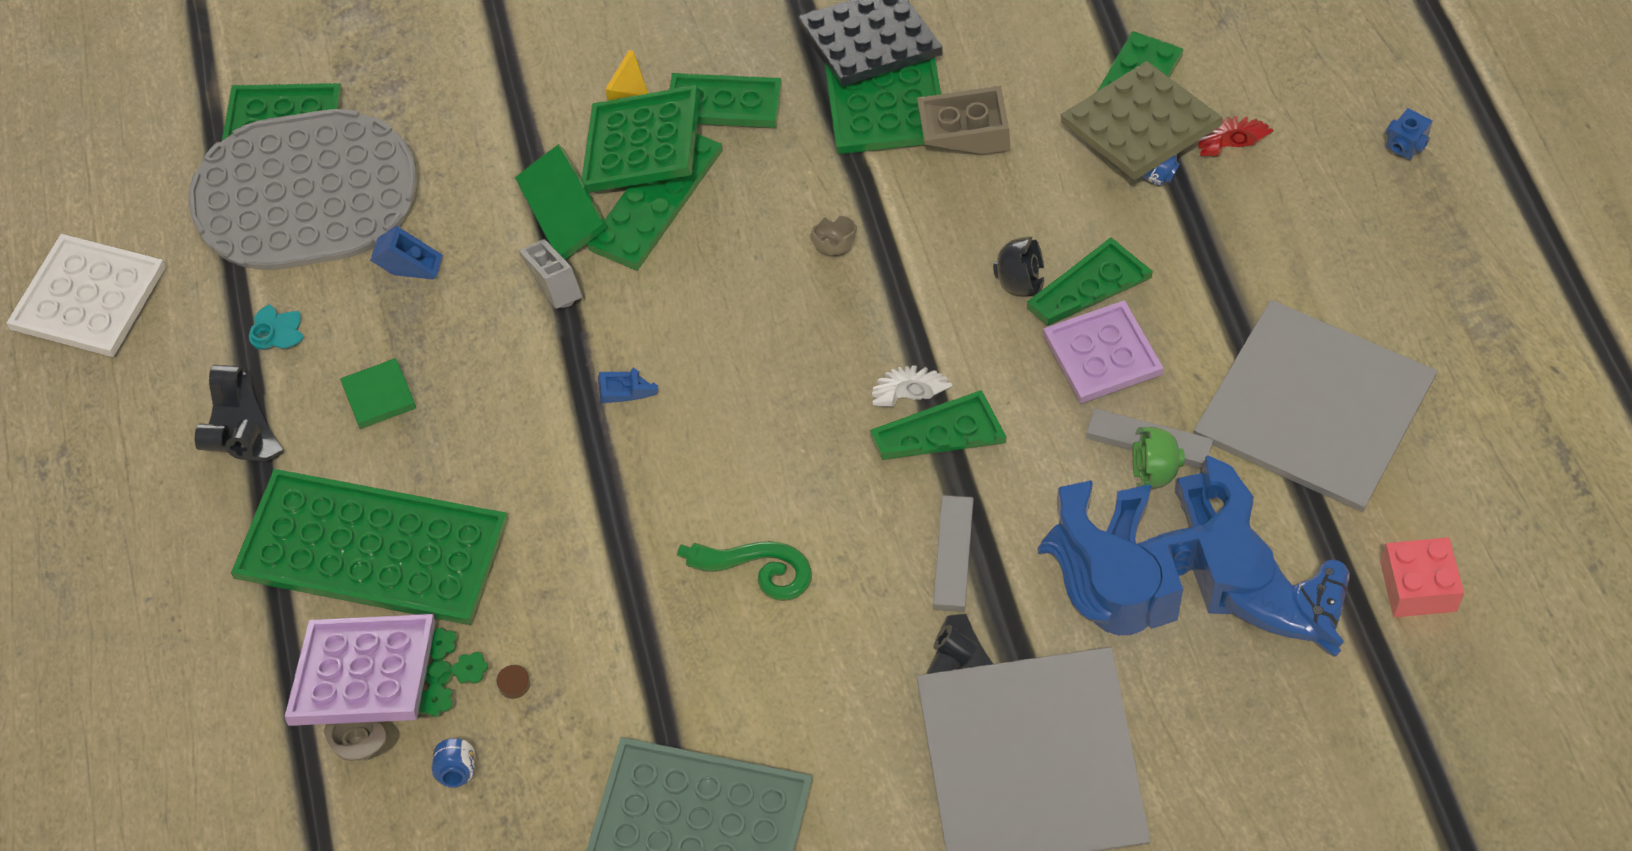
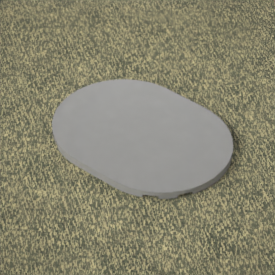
[189,109,417,270]

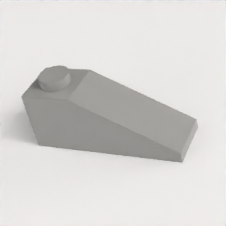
[519,239,582,309]

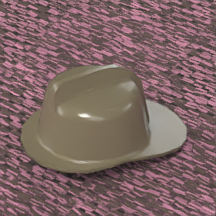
[324,722,387,761]

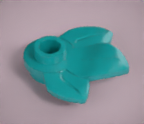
[249,304,304,350]

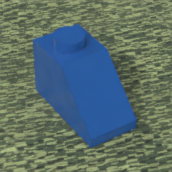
[370,226,443,280]

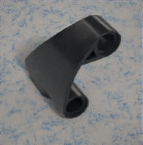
[194,365,283,461]

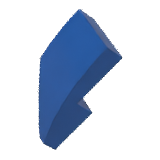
[598,367,658,403]

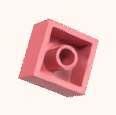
[1380,537,1464,618]

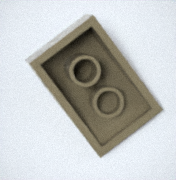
[917,86,1010,154]

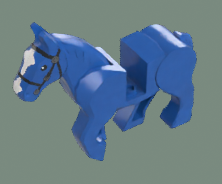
[1038,455,1349,657]

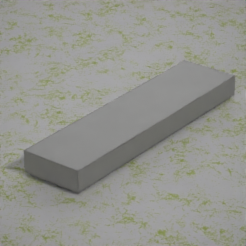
[1086,408,1213,469]
[933,495,973,612]

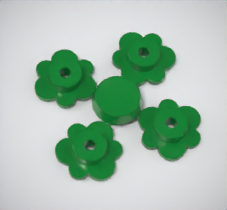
[418,628,488,717]

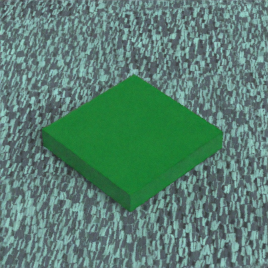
[340,358,416,429]

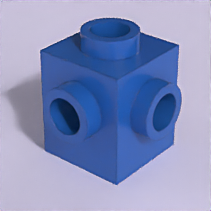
[1386,108,1433,160]

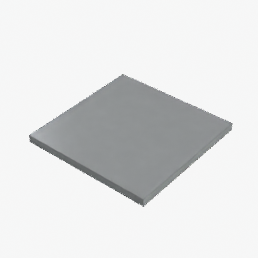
[1193,300,1438,512]
[916,647,1151,851]

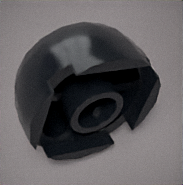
[993,237,1044,296]

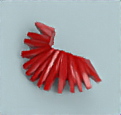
[1198,116,1274,156]

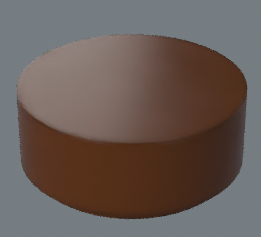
[496,665,530,699]

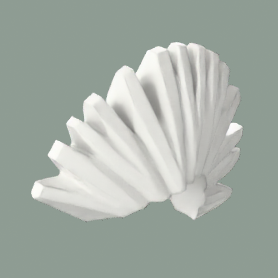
[872,366,953,406]

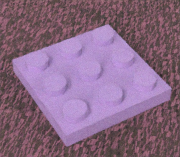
[1043,300,1163,404]

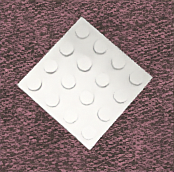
[7,234,166,357]

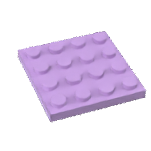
[285,614,436,726]

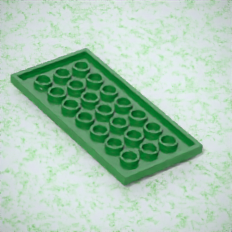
[231,469,508,626]

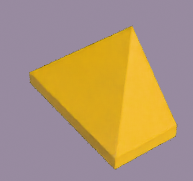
[605,50,648,101]

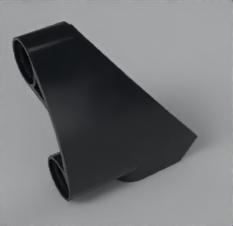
[926,614,993,674]

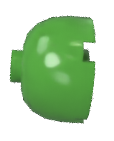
[1132,427,1185,489]

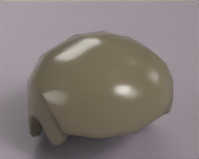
[810,215,857,255]

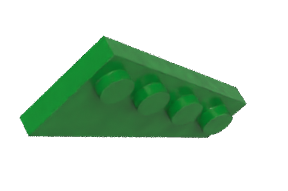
[1027,237,1153,326]
[870,390,1007,460]

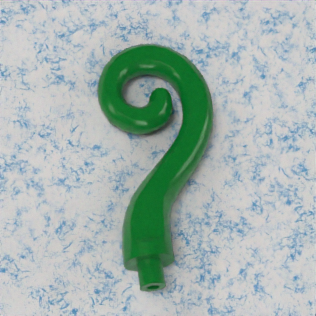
[677,541,812,601]

